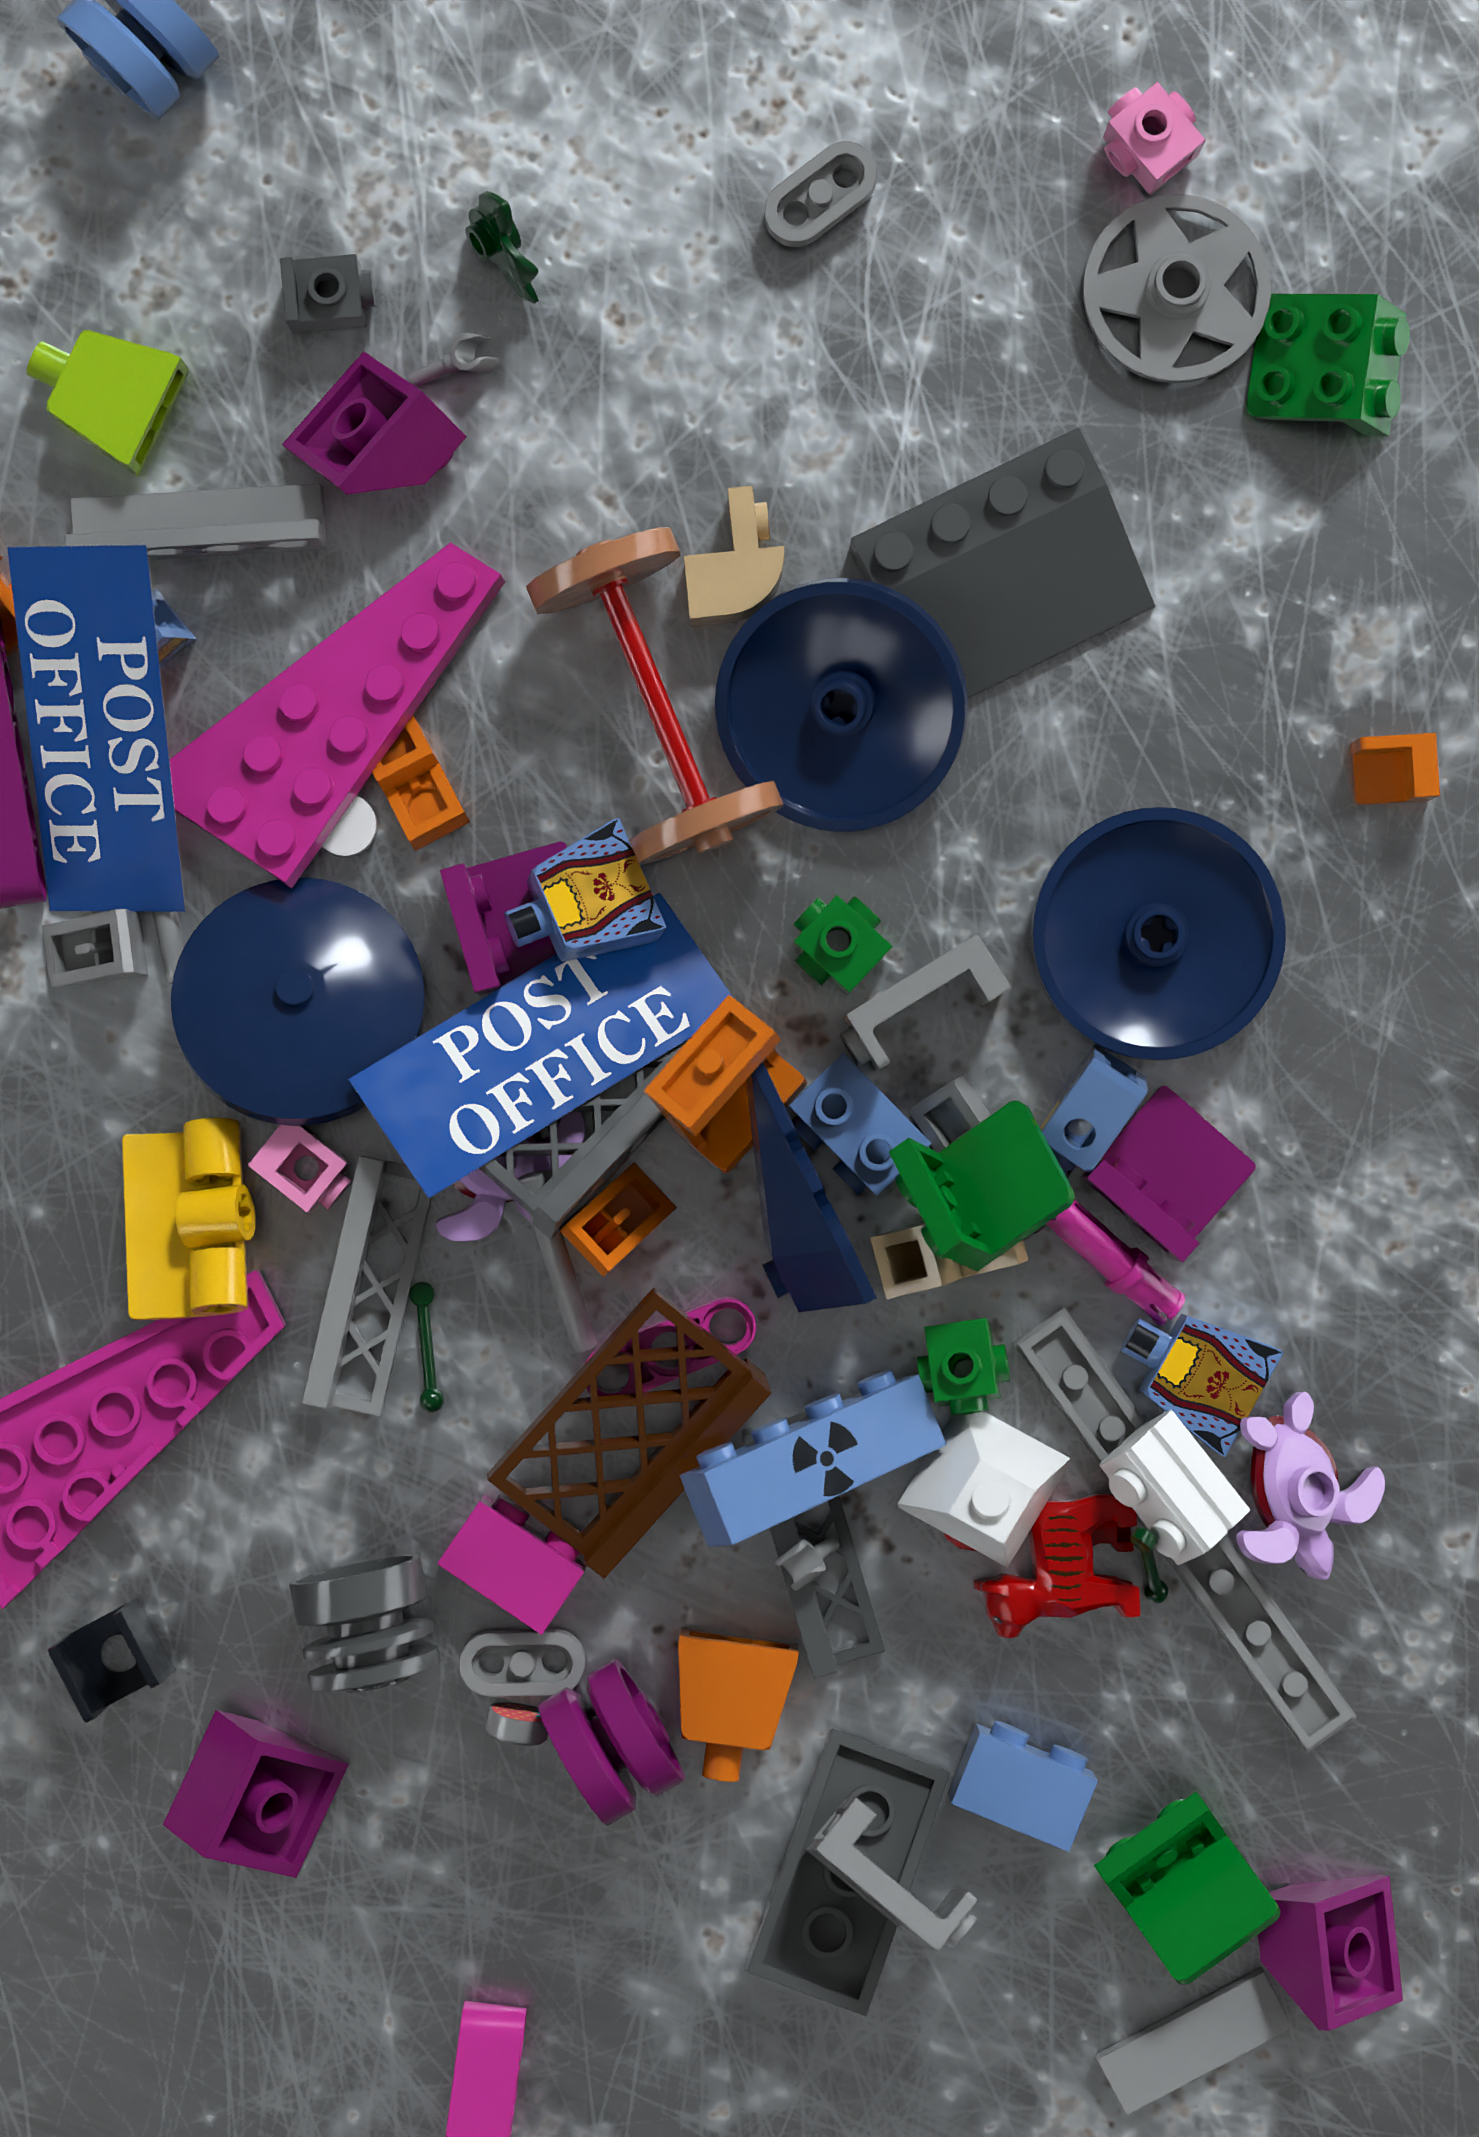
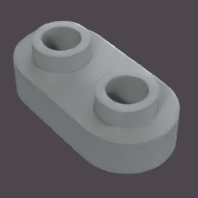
[764,141,877,247]
[459,1629,586,1697]

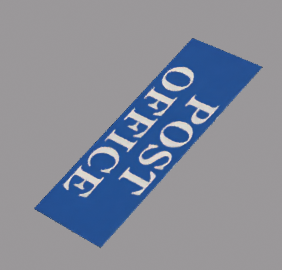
[7,545,185,912]
[348,892,733,1199]

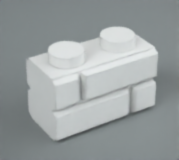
[1099,1409,1250,1565]

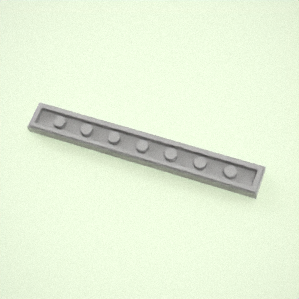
[1012,1307,1357,1754]

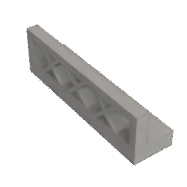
[64,483,327,560]
[302,1155,432,1417]

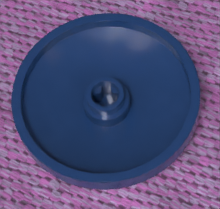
[715,578,968,832]
[1031,807,1286,1061]
[171,878,425,1126]

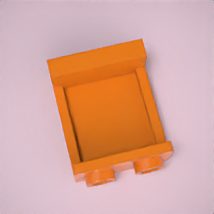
[643,994,807,1173]

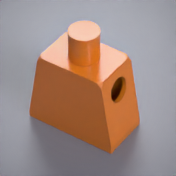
[678,1628,799,1782]

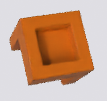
[1350,733,1440,805]

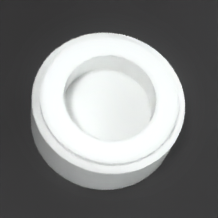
[322,796,378,857]

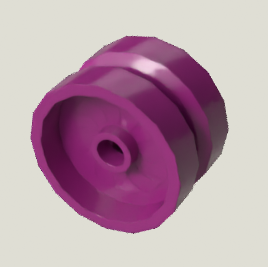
[538,1658,685,1826]

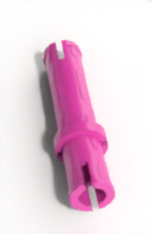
[1046,1199,1185,1325]

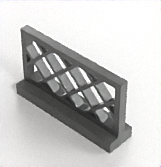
[479,1038,690,1240]

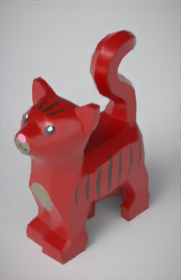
[943,1493,1141,1639]

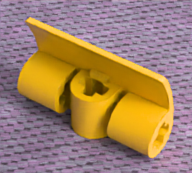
[122,1117,256,1320]

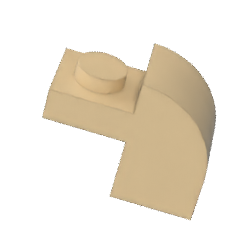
[684,486,784,627]
[870,1221,1028,1299]

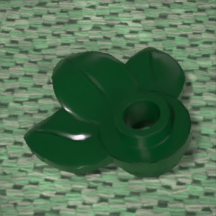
[465,191,539,304]

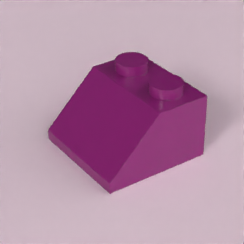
[163,1710,349,1878]

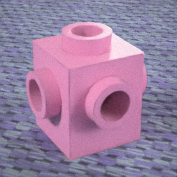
[1103,82,1206,195]

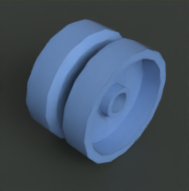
[56,0,219,120]

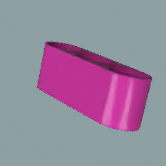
[584,1296,756,1396]
[445,2000,527,2137]

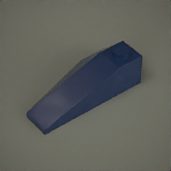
[746,1061,877,1312]

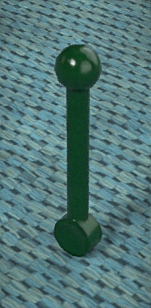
[409,1282,444,1413]
[1130,1527,1169,1604]

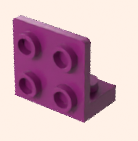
[440,841,567,995]
[1081,1086,1256,1262]

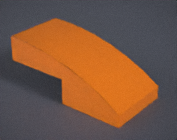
[372,714,470,851]

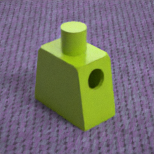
[26,330,189,476]

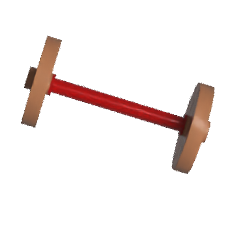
[526,527,784,865]

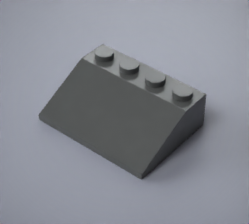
[849,427,1155,698]

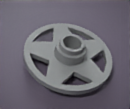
[1083,194,1271,383]

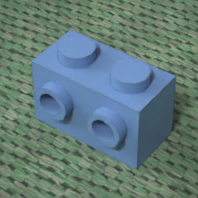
[788,1053,932,1196]
[948,1721,1098,1852]

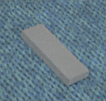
[1095,1967,1294,2116]

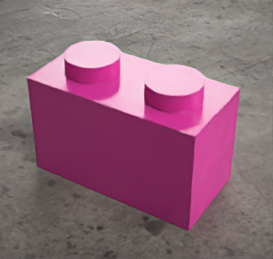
[437,1494,587,1635]

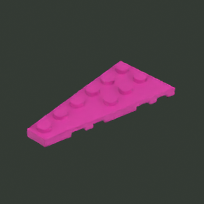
[169,542,505,888]
[0,1270,287,1609]

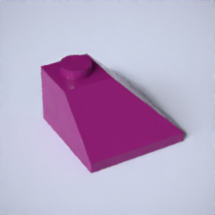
[282,351,467,495]
[1258,1875,1403,2031]

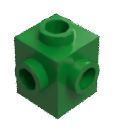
[793,895,893,995]
[917,1318,1010,1416]

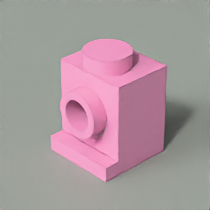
[248,1125,352,1213]

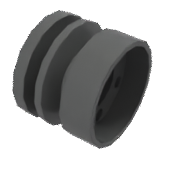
[289,1554,441,1693]

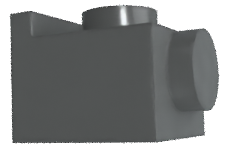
[280,254,376,334]

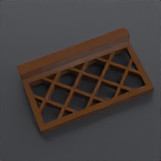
[487,1287,772,1579]

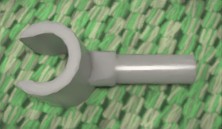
[408,333,499,388]
[774,1536,840,1591]

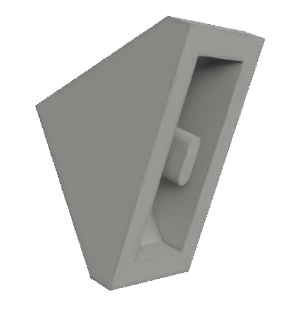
[42,909,148,988]

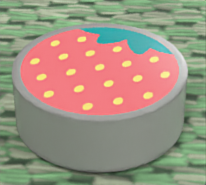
[485,1702,548,1746]

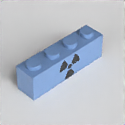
[679,1369,947,1547]

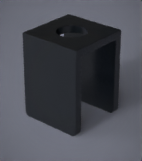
[47,1598,176,1723]

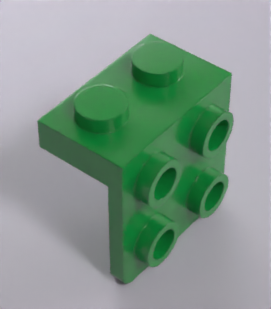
[1247,294,1410,437]
[889,1100,1075,1272]
[1093,1791,1280,1985]

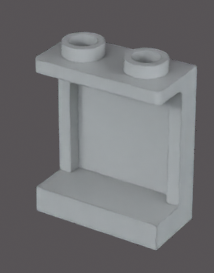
[840,933,1011,1071]
[805,1798,978,1951]

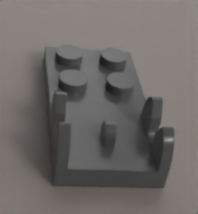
[744,1728,951,2016]

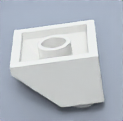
[898,1412,1071,1568]

